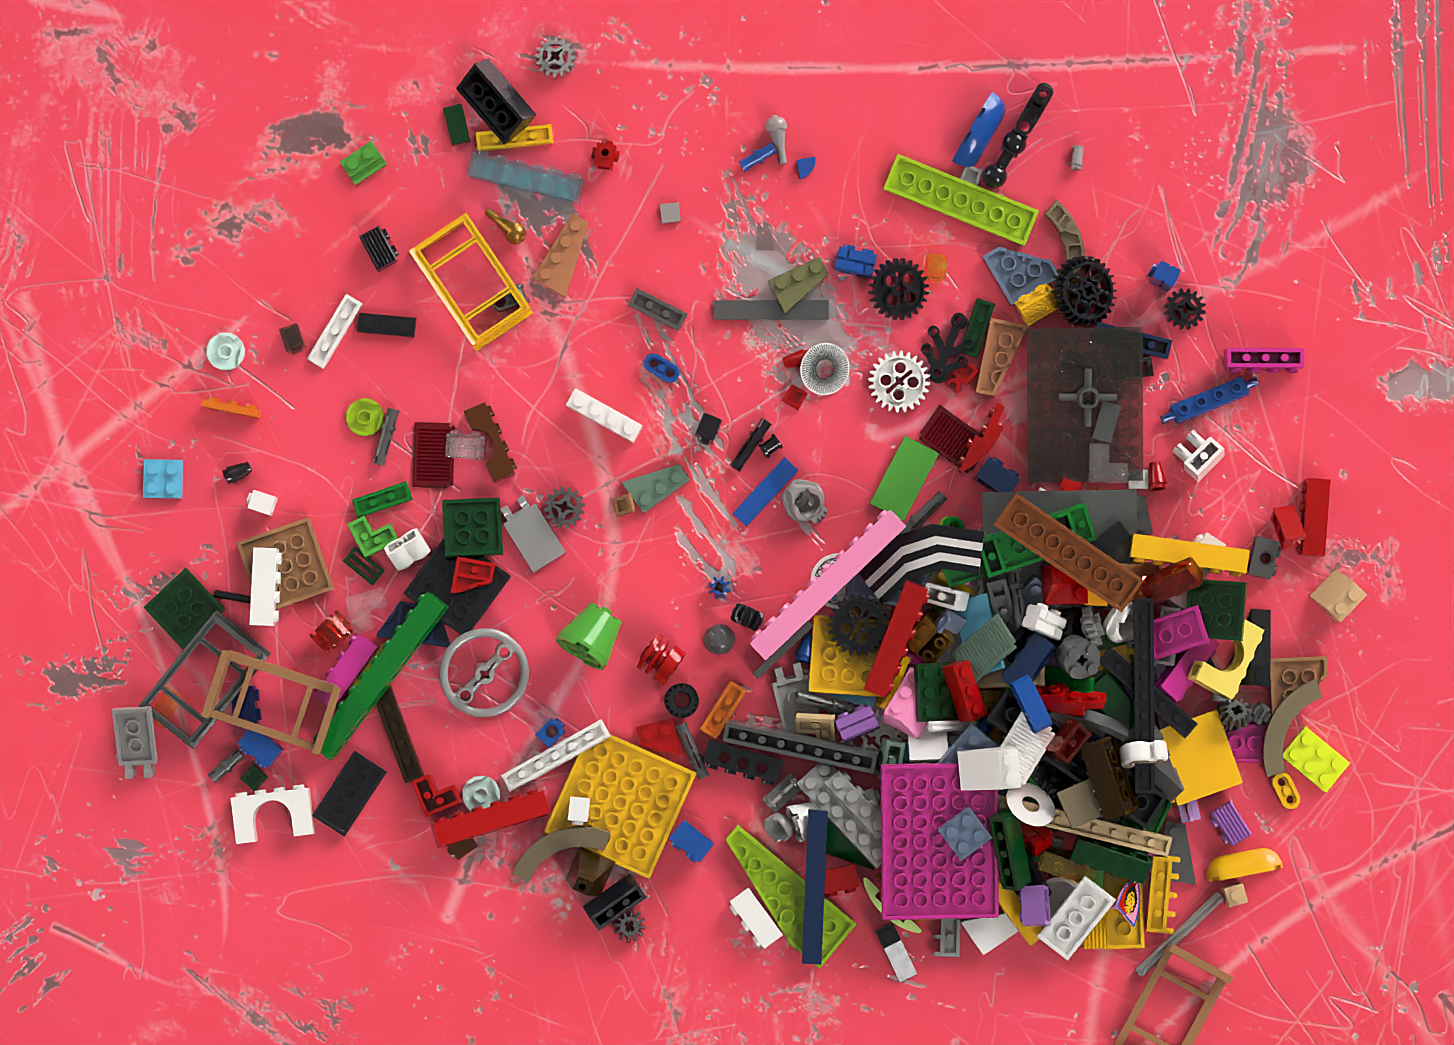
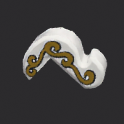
[1120,740,1168,769]

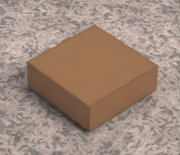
[612,493,636,517]

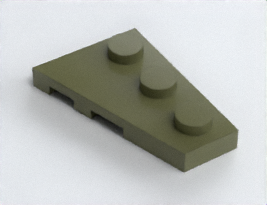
[768,257,828,315]

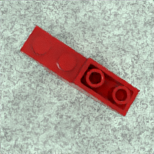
[957,403,1005,473]
[1035,685,1107,716]

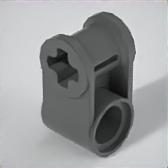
[492,284,530,312]

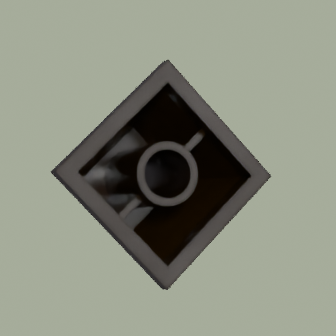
[565,847,615,896]

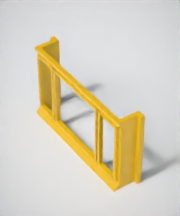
[409,213,533,352]

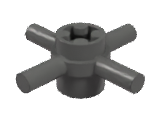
[1059,368,1117,427]

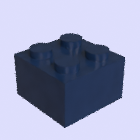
[973,457,1021,492]

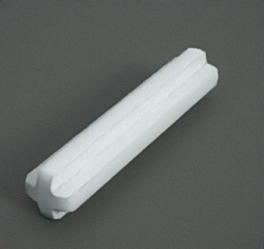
[927,720,977,732]

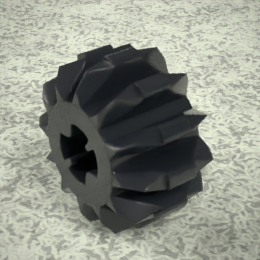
[731,603,764,631]

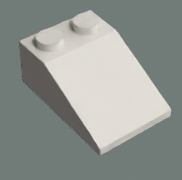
[957,745,1021,790]

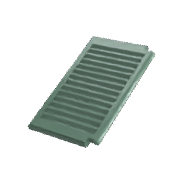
[951,613,1016,682]

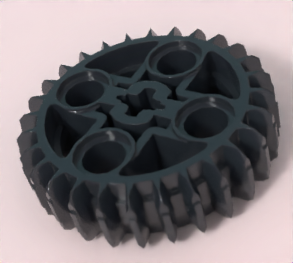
[1051,256,1117,327]

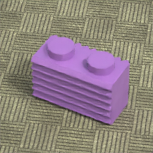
[1209,801,1252,846]

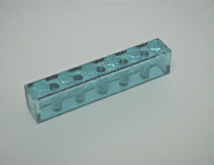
[467,150,584,204]

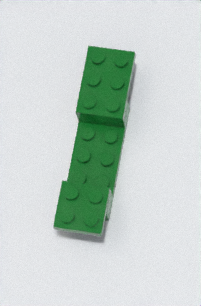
[943,502,1097,588]

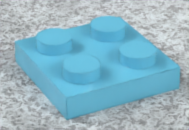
[143,459,183,499]

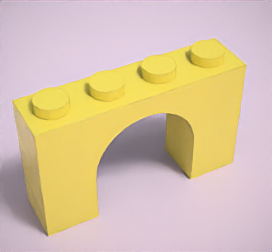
[1187,620,1264,700]

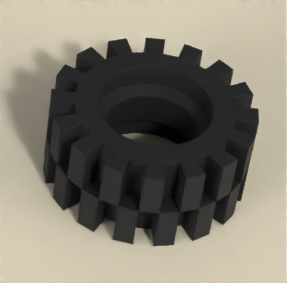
[664,683,699,718]

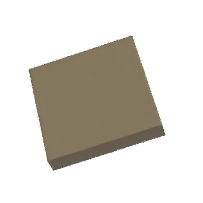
[1056,779,1101,829]

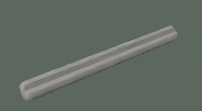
[1135,892,1224,977]

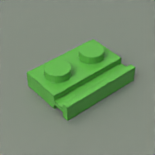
[340,141,387,186]

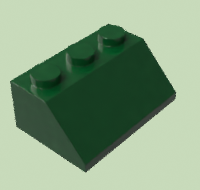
[1088,671,1134,740]

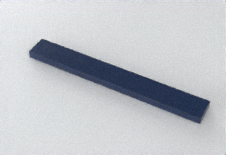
[802,809,828,964]

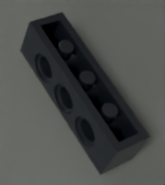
[703,740,784,785]

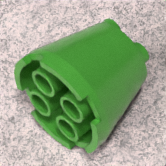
[555,602,622,670]

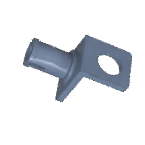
[935,607,967,634]

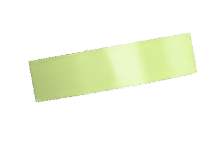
[863,877,922,933]

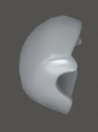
[764,813,793,842]

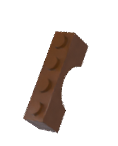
[464,402,517,483]

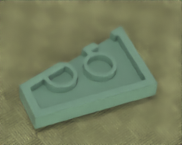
[621,464,690,514]

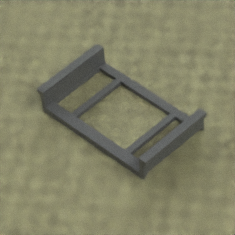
[139,610,271,749]

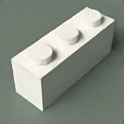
[729,887,783,949]

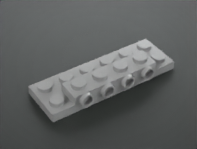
[796,762,881,869]

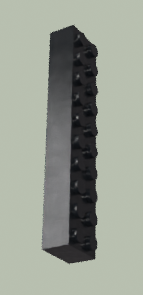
[983,688,1167,829]

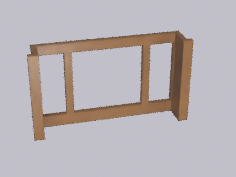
[201,650,341,755]
[1113,944,1233,1045]

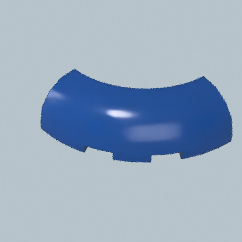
[952,92,1006,167]

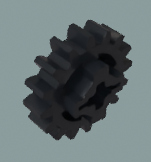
[1164,288,1206,330]
[1036,763,1073,800]

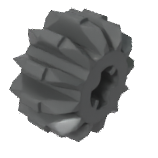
[1219,698,1252,731]
[613,909,646,943]

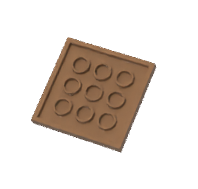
[236,517,335,610]

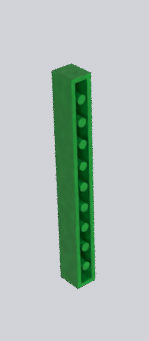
[313,593,449,760]

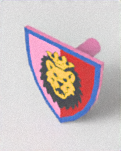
[1109,881,1140,927]

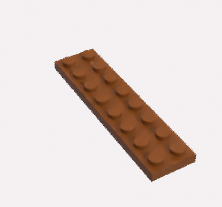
[993,492,1144,612]

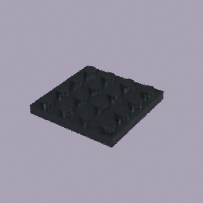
[403,539,511,635]

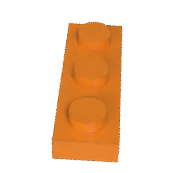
[201,396,262,419]
[700,681,747,739]

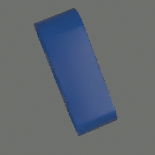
[1010,674,1052,734]

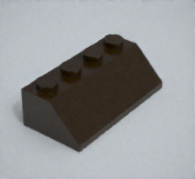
[1080,735,1139,821]

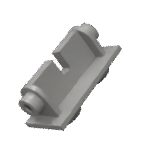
[762,773,801,813]

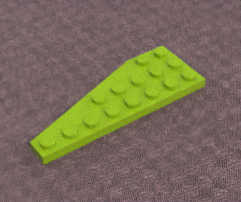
[726,825,856,969]

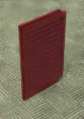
[919,405,982,473]
[413,422,455,488]

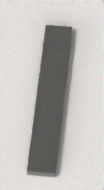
[714,300,829,320]

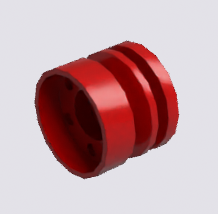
[637,634,686,685]

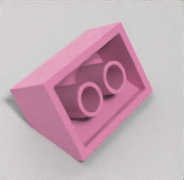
[883,667,928,739]

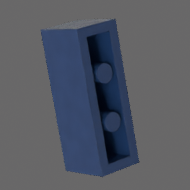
[1001,632,1056,686]

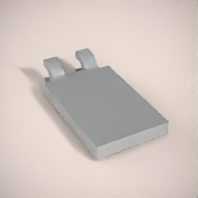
[500,495,566,573]
[772,662,819,735]
[112,706,158,779]

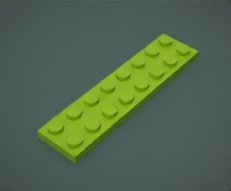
[883,154,1039,247]

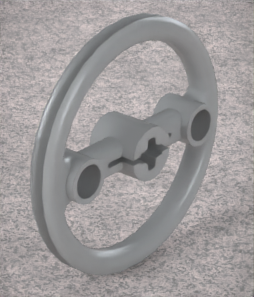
[439,628,529,717]

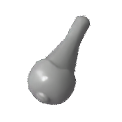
[765,115,787,164]

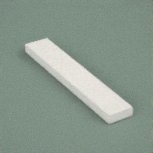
[501,719,611,793]

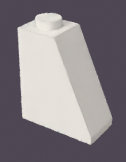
[961,913,1018,955]

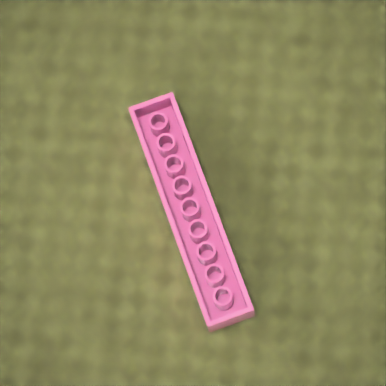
[750,510,907,660]

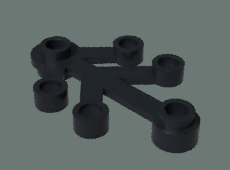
[921,313,975,383]

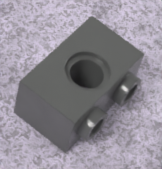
[1246,536,1281,580]

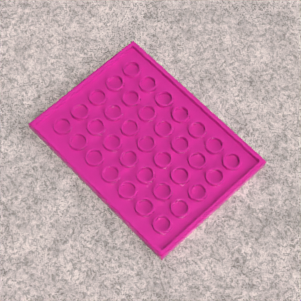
[880,763,999,920]

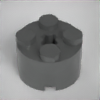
[1055,635,1100,679]

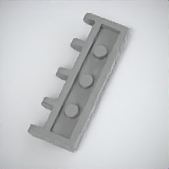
[932,919,961,957]

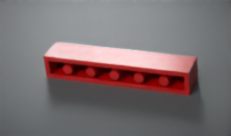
[864,579,930,698]
[431,789,550,849]

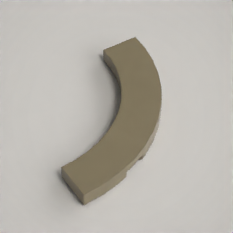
[1044,200,1085,299]
[1263,679,1322,777]
[512,827,611,881]

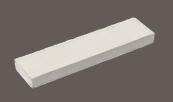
[307,294,363,369]

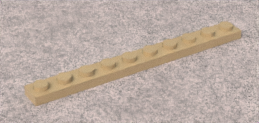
[998,794,1173,857]

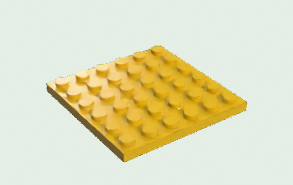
[544,734,697,879]

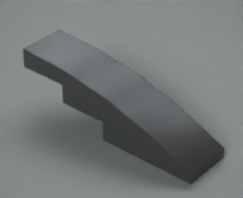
[1049,709,1129,742]

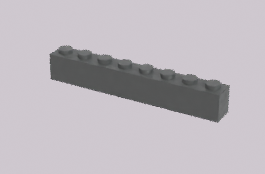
[723,719,880,774]

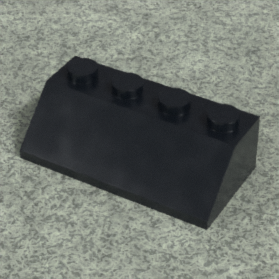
[456,59,537,144]

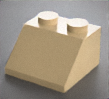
[1309,569,1367,623]

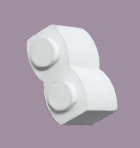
[384,528,431,571]

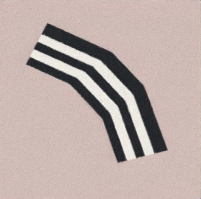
[859,524,985,605]

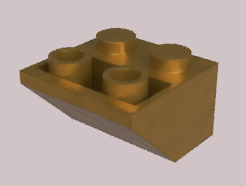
[906,608,955,663]

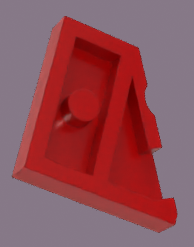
[450,556,495,594]
[636,718,682,755]

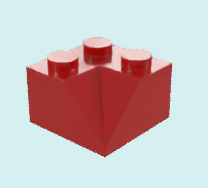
[1042,565,1088,605]

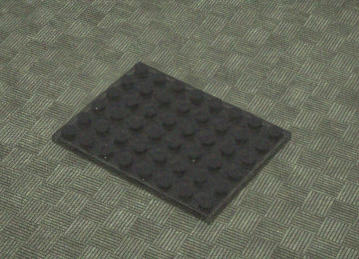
[1026,327,1143,482]

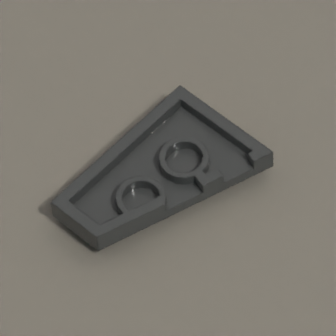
[1163,821,1196,885]

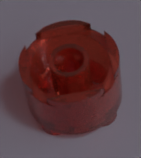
[309,610,353,653]

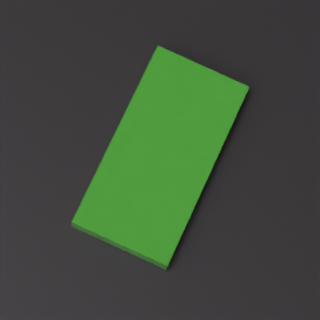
[870,436,939,521]

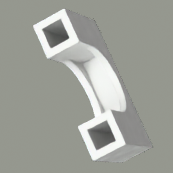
[231,784,315,844]

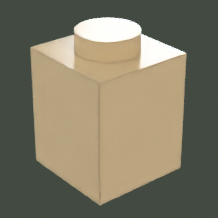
[1221,883,1248,907]

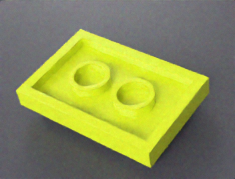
[1283,726,1350,793]

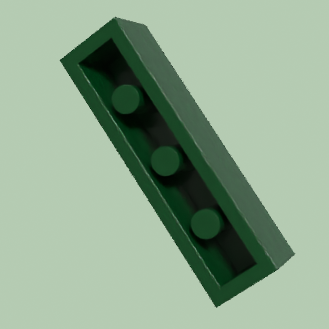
[989,808,1031,891]
[1070,834,1152,884]

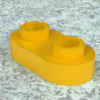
[1271,772,1300,809]

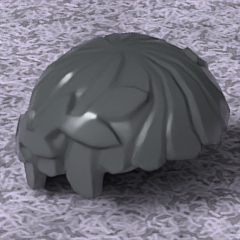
[703,624,735,655]

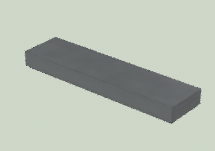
[753,620,813,679]

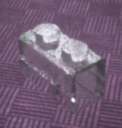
[445,430,485,460]

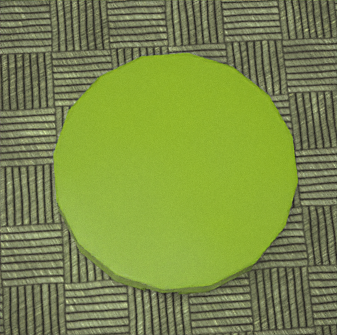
[346,398,384,437]

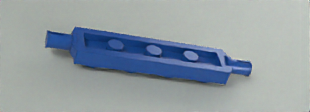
[1160,377,1259,424]

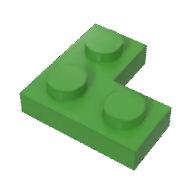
[347,516,398,559]

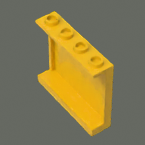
[1159,710,1243,806]

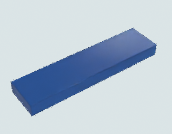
[732,457,798,527]

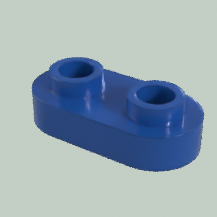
[644,353,679,383]

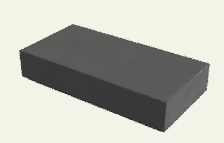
[1092,401,1121,443]

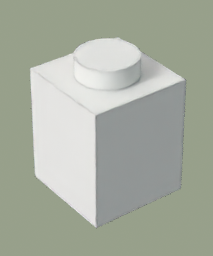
[246,490,278,516]
[568,796,590,825]

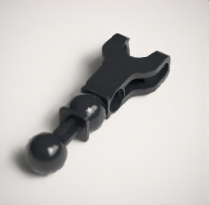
[983,83,1053,188]

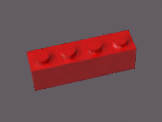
[1296,478,1331,557]

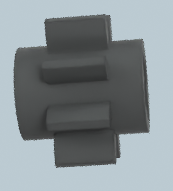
[1249,702,1272,725]

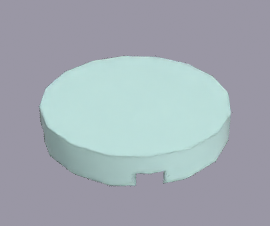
[206,333,245,371]
[462,776,501,811]

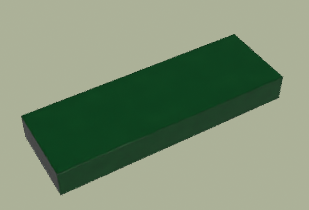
[961,298,995,359]

